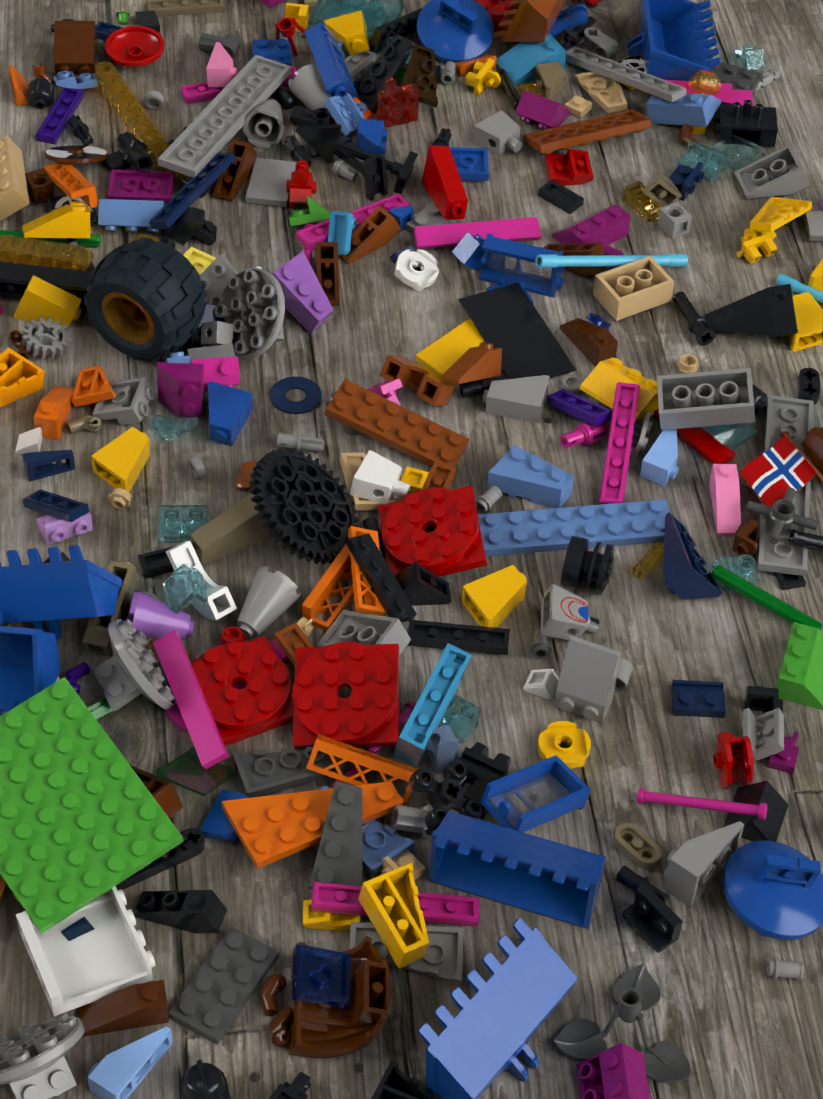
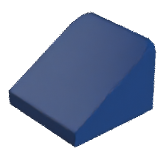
[387,206,413,232]

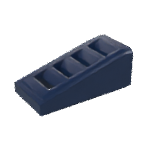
[22,450,75,482]

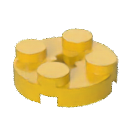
[538,721,591,769]

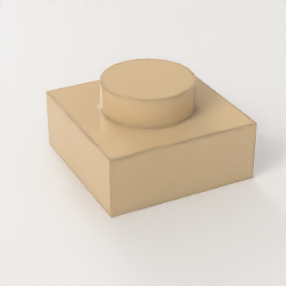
[564,95,592,119]

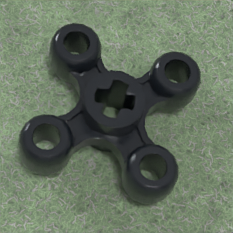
[409,760,483,831]

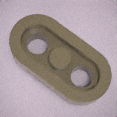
[614,823,661,869]

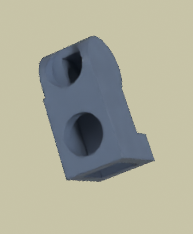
[428,725,460,775]

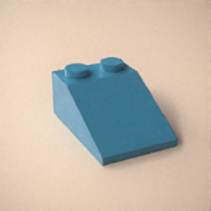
[496,33,566,86]

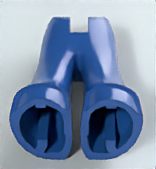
[549,4,588,37]

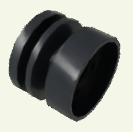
[560,536,614,595]

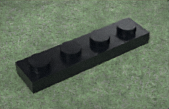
[346,533,417,623]
[408,620,510,655]

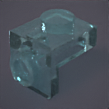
[736,44,765,70]

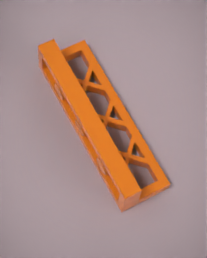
[43,162,99,208]
[348,526,386,616]
[302,544,362,631]
[306,734,419,804]

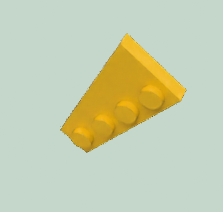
[750,197,812,234]

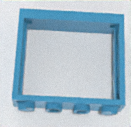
[393,643,472,768]

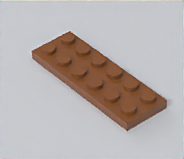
[524,109,652,154]
[324,379,470,467]

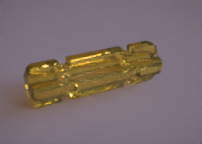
[632,542,664,579]

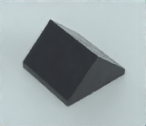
[723,781,789,842]

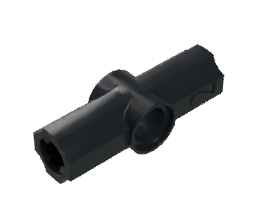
[117,131,153,172]

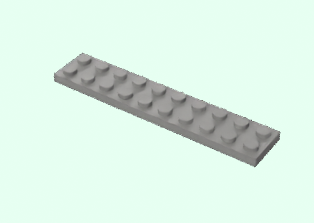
[158,55,291,177]
[757,395,814,577]

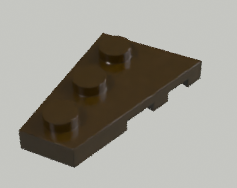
[398,44,438,108]

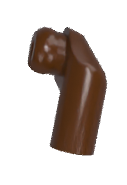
[679,125,699,151]
[9,330,30,359]
[259,974,287,1016]
[269,1006,294,1047]

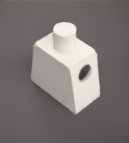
[349,450,411,504]

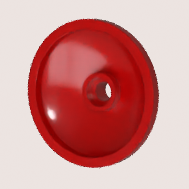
[105,26,165,67]

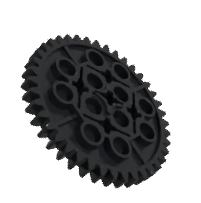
[249,447,359,565]

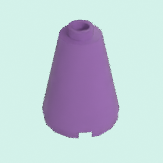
[126,590,195,640]

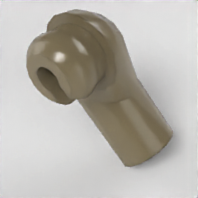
[66,415,102,434]

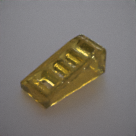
[622,181,662,222]

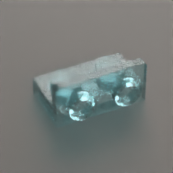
[678,141,727,183]
[159,505,209,543]
[163,563,208,614]
[438,694,481,745]

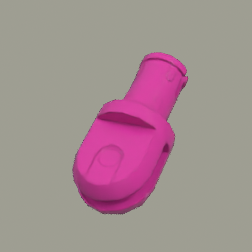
[560,422,607,449]

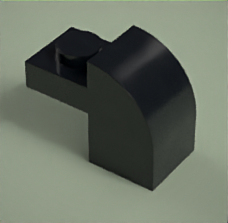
[166,207,217,245]

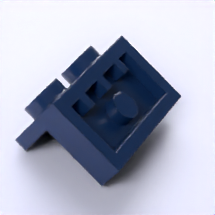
[669,162,704,201]

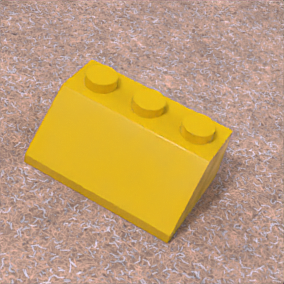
[579,358,659,421]

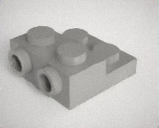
[92,377,155,425]

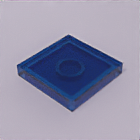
[292,944,351,1009]

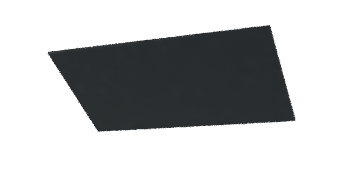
[458,282,576,379]

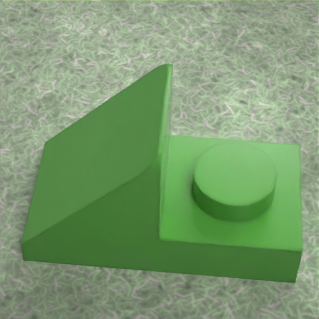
[288,195,331,226]

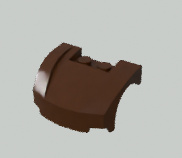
[289,936,392,1058]

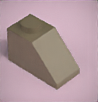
[535,62,567,100]
[642,172,682,207]

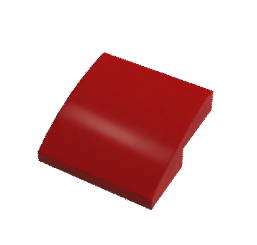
[544,149,594,186]

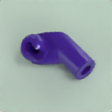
[65,662,90,695]

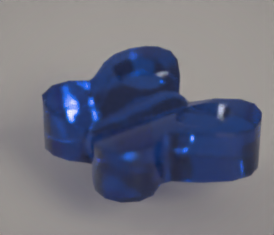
[586,312,611,330]

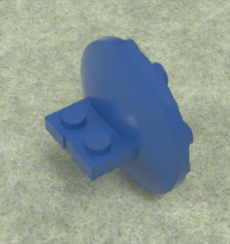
[416,0,494,63]
[722,841,823,940]

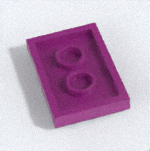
[107,169,175,204]

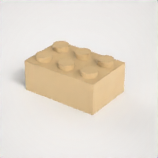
[593,256,675,321]

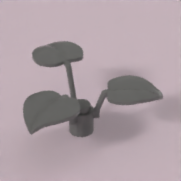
[554,964,691,1083]

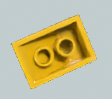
[22,201,90,238]

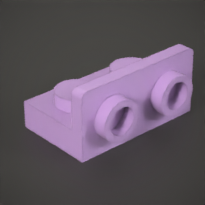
[36,512,93,545]

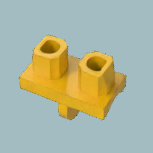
[465,59,501,95]
[736,227,778,264]

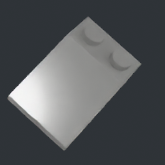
[734,144,810,199]
[316,610,411,656]
[554,636,621,723]
[663,821,744,907]

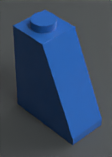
[208,381,253,446]

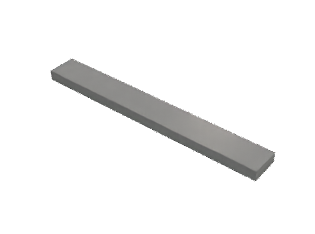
[565,46,687,102]

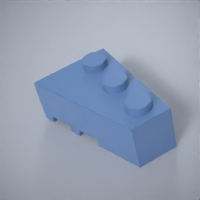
[487,445,574,508]

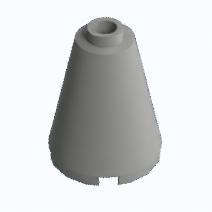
[288,64,333,119]
[243,99,284,148]
[237,566,301,638]

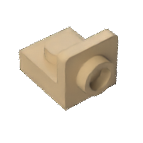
[382,850,425,880]

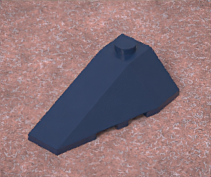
[663,512,722,599]

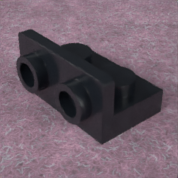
[622,883,683,953]

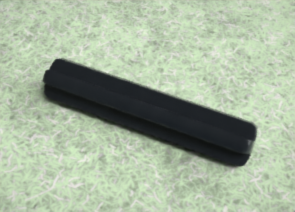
[496,68,521,110]

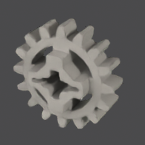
[22,317,72,359]

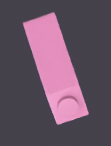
[206,42,237,87]
[709,464,741,536]

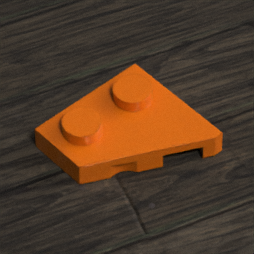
[71,365,116,407]

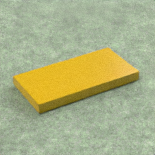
[415,318,485,376]

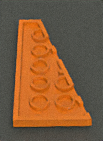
[221,781,404,869]

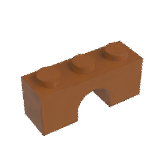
[379,355,456,406]

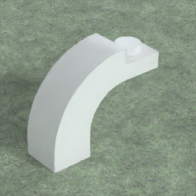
[166,540,237,620]

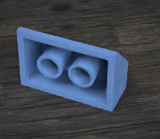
[647,93,721,127]
[98,199,166,232]

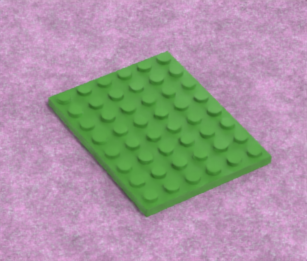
[0,677,184,934]

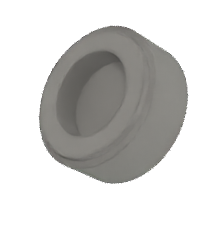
[143,90,165,110]
[561,375,583,396]
[188,455,207,480]

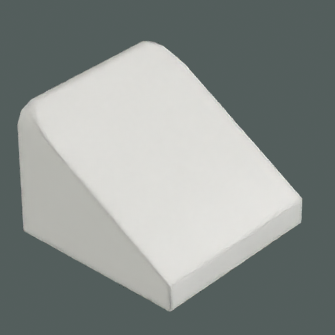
[15,427,43,454]
[523,669,559,699]

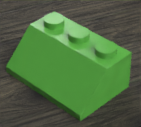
[776,622,823,710]

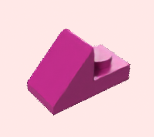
[367,378,403,405]

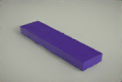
[35,88,84,145]

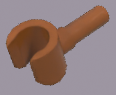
[32,62,54,84]

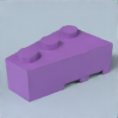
[273,251,333,334]

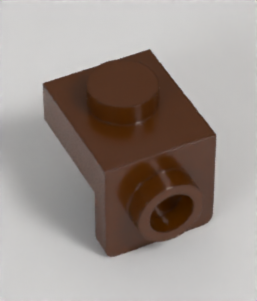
[732,518,760,561]

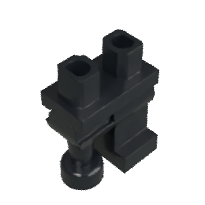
[458,742,510,820]

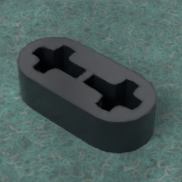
[797,368,820,405]

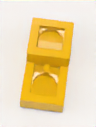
[303,899,363,931]

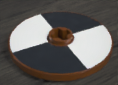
[45,145,108,163]

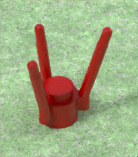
[275,17,305,56]

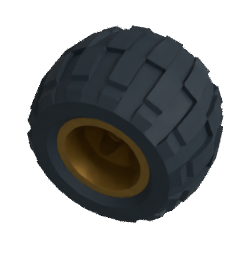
[84,238,207,361]

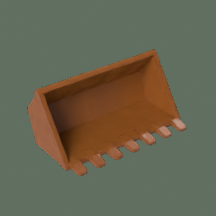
[493,0,566,43]

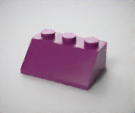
[552,204,631,245]

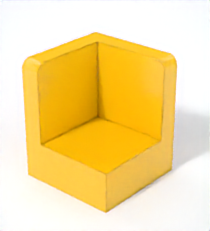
[285,3,309,32]

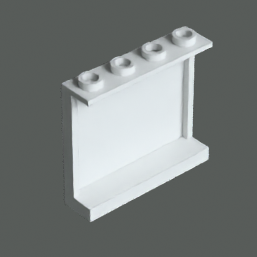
[16,886,156,1016]

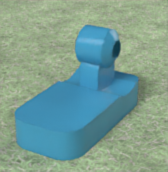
[328,211,356,255]

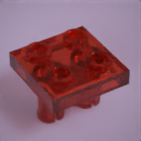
[377,78,419,128]

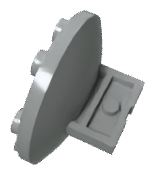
[214,268,285,358]
[94,619,176,711]
[0,1012,85,1099]

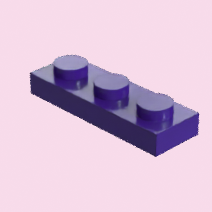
[547,389,612,426]

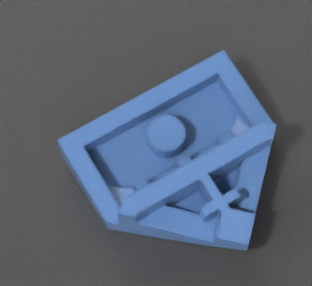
[324,92,367,136]

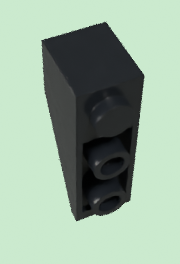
[133,890,227,933]

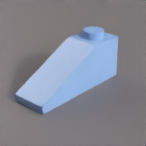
[640,429,679,487]
[88,1026,173,1099]

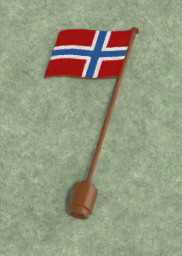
[739,431,823,507]

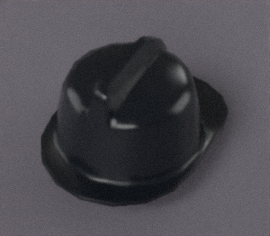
[180,1060,231,1099]

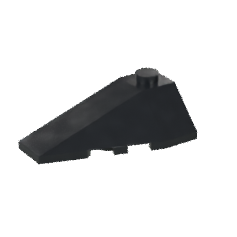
[705,284,798,337]

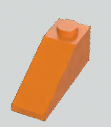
[34,385,75,440]

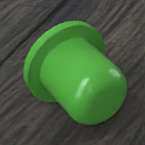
[116,11,130,24]

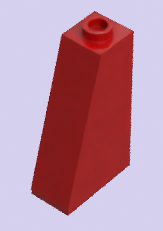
[421,145,468,219]

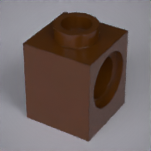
[25,168,55,205]

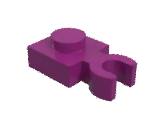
[768,731,799,774]

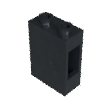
[714,100,778,147]

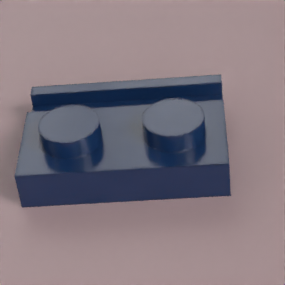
[671,680,726,718]

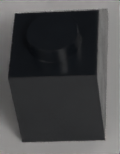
[395,562,451,606]

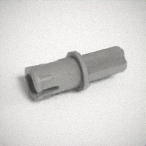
[277,432,324,452]

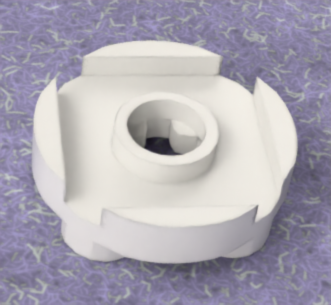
[394,249,439,291]

